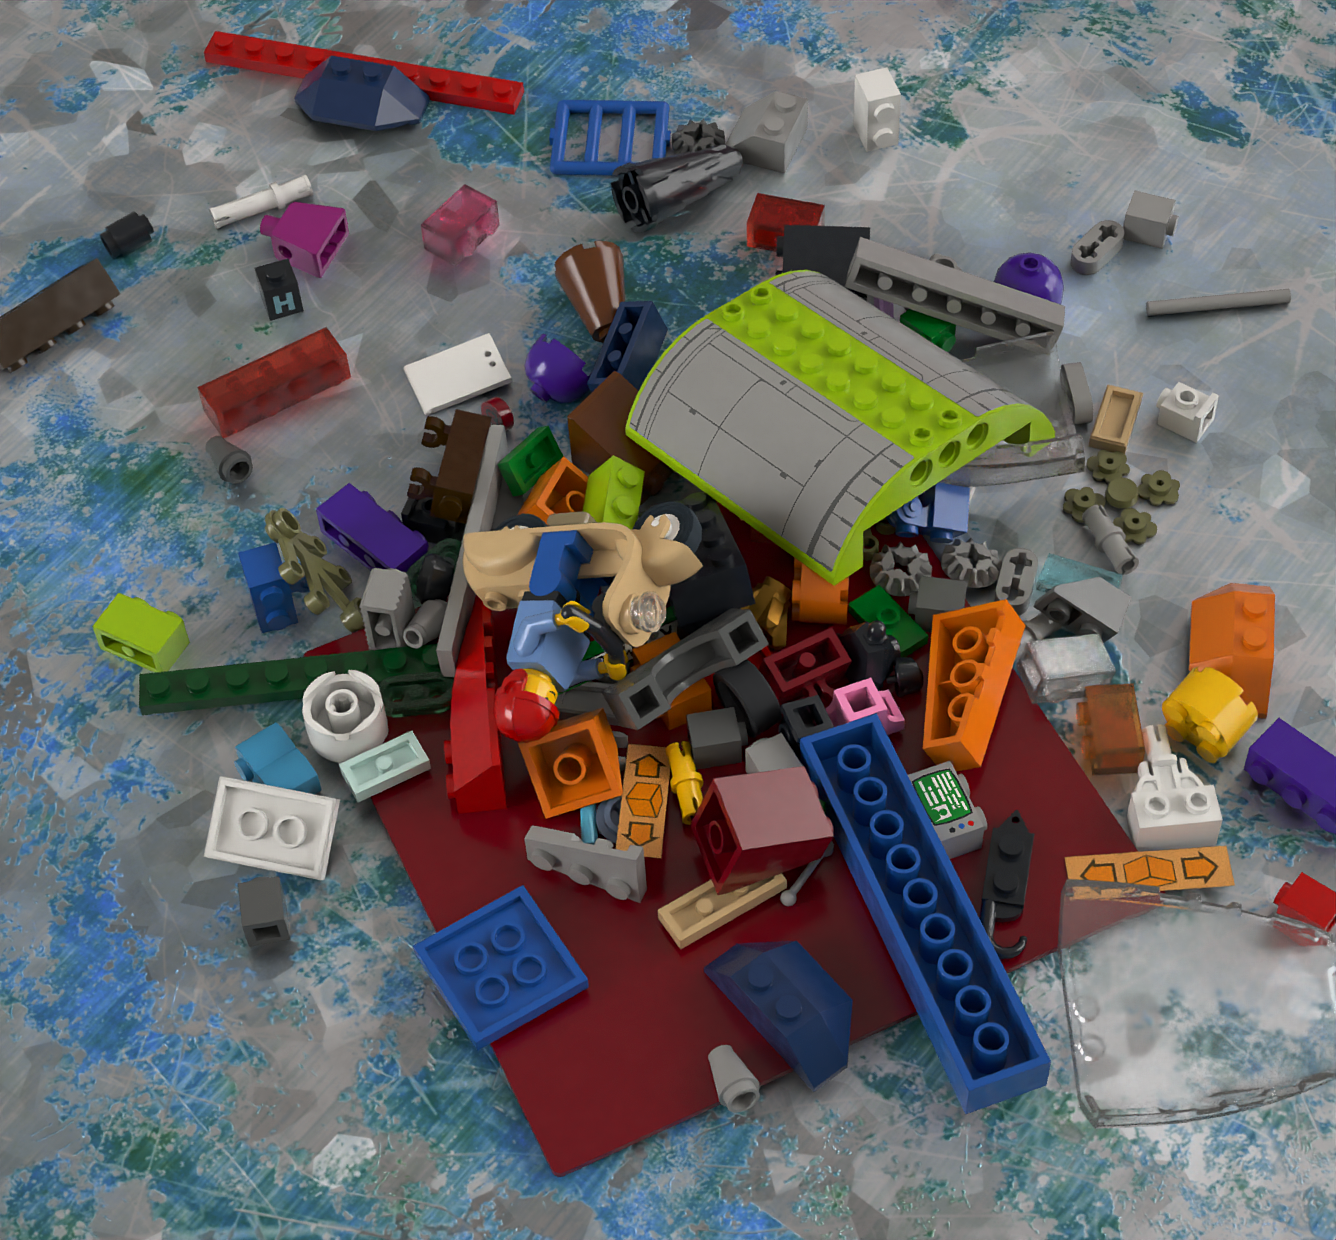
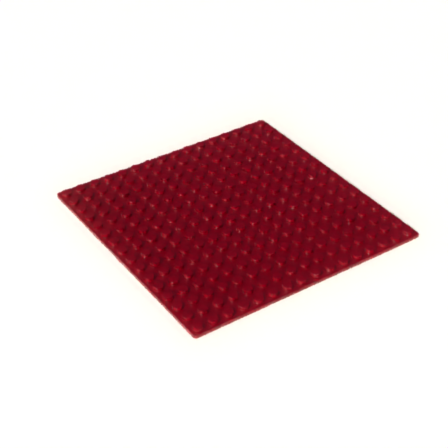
[303,501,1165,1177]

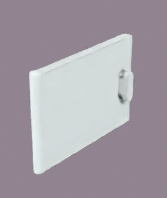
[404,333,512,416]

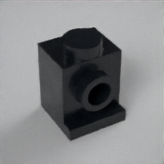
[401,497,462,547]
[778,695,834,760]

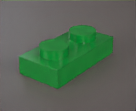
[497,426,564,496]

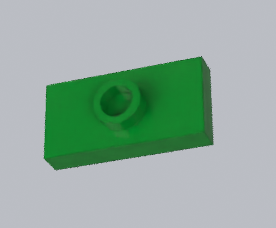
[848,585,928,657]

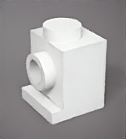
[1156,382,1219,443]

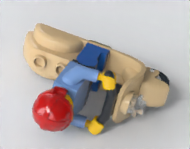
[463,501,703,743]

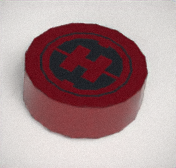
[481,397,514,432]

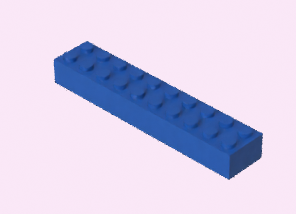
[800,713,1051,1115]

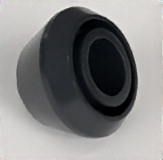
[415,553,454,604]

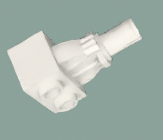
[1126,724,1223,852]

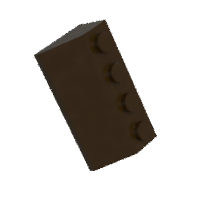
[0,258,120,373]

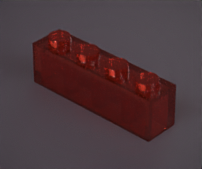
[197,327,351,438]

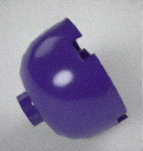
[994,252,1064,305]
[524,333,592,403]

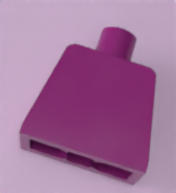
[260,202,349,278]

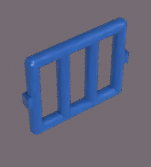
[549,100,671,176]

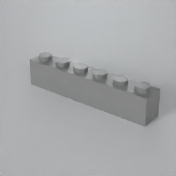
[845,237,1065,357]

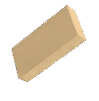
[1088,384,1143,454]

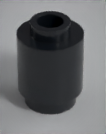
[99,211,154,259]

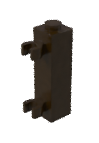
[407,409,492,524]

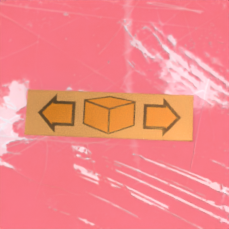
[616,744,670,858]
[1065,846,1235,897]

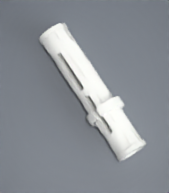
[209,174,313,229]

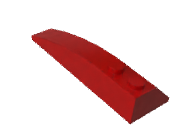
[444,597,507,814]

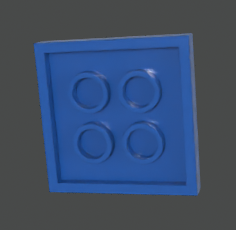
[413,885,589,1051]

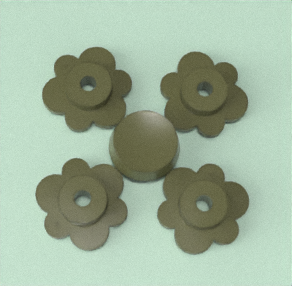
[1063,449,1180,545]

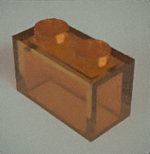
[1076,683,1145,775]

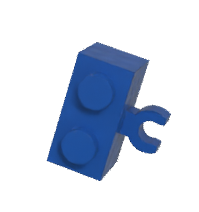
[238,542,310,634]

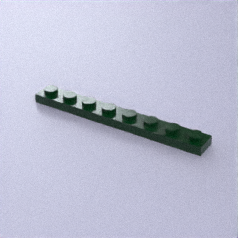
[139,643,454,715]

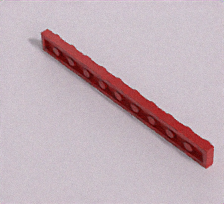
[204,31,524,115]

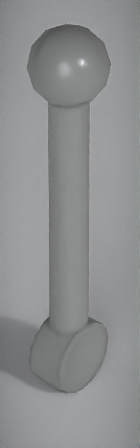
[780,841,834,906]

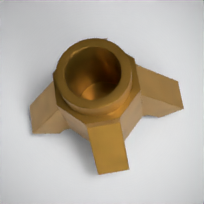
[740,576,792,650]

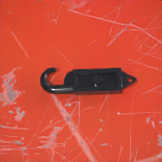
[979,810,1034,959]

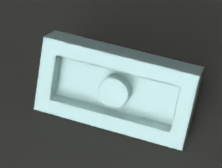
[339,731,431,802]

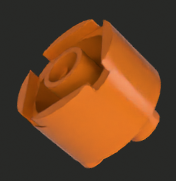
[792,557,849,625]

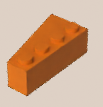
[923,599,1026,771]

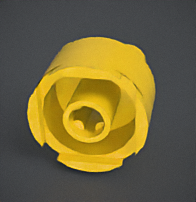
[1162,667,1258,763]

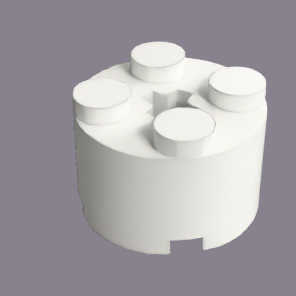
[302,670,389,764]

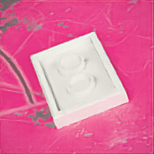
[204,776,340,880]

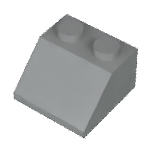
[725,91,808,173]

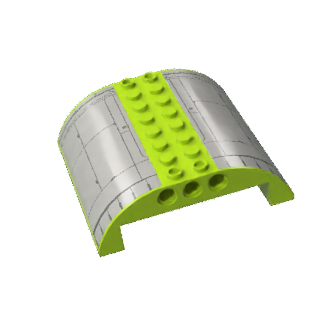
[625,270,1055,586]

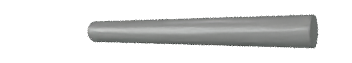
[1146,289,1291,316]

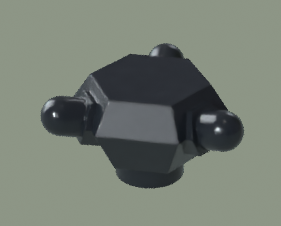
[836,620,901,691]

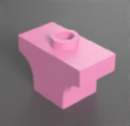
[814,678,905,735]

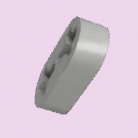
[1071,220,1124,275]
[1060,362,1093,425]
[995,548,1038,616]

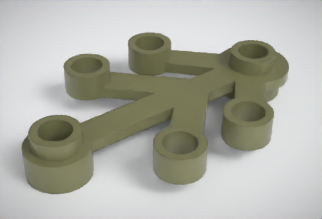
[265,508,365,633]

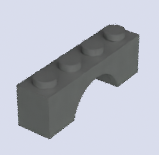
[602,608,769,730]

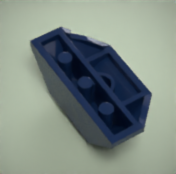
[294,56,430,131]
[704,941,853,1092]

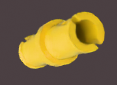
[665,741,703,825]

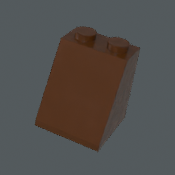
[567,371,676,505]

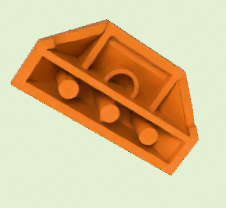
[1189,583,1275,719]

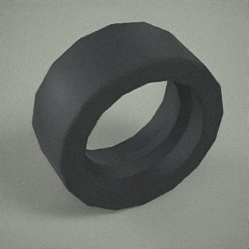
[713,659,782,738]

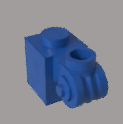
[886,482,970,543]

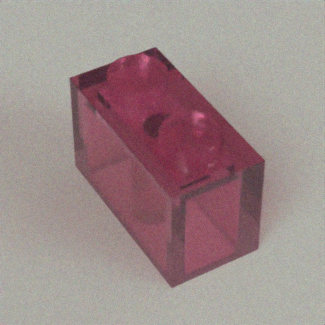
[421,184,500,266]

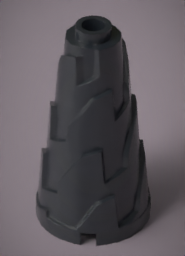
[611,144,743,233]

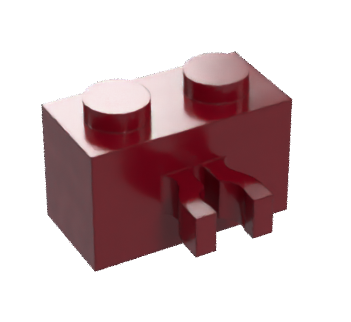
[758,627,852,708]

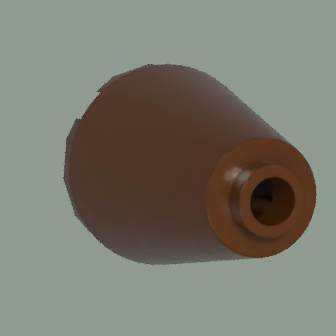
[554,240,625,343]

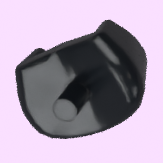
[886,657,924,697]

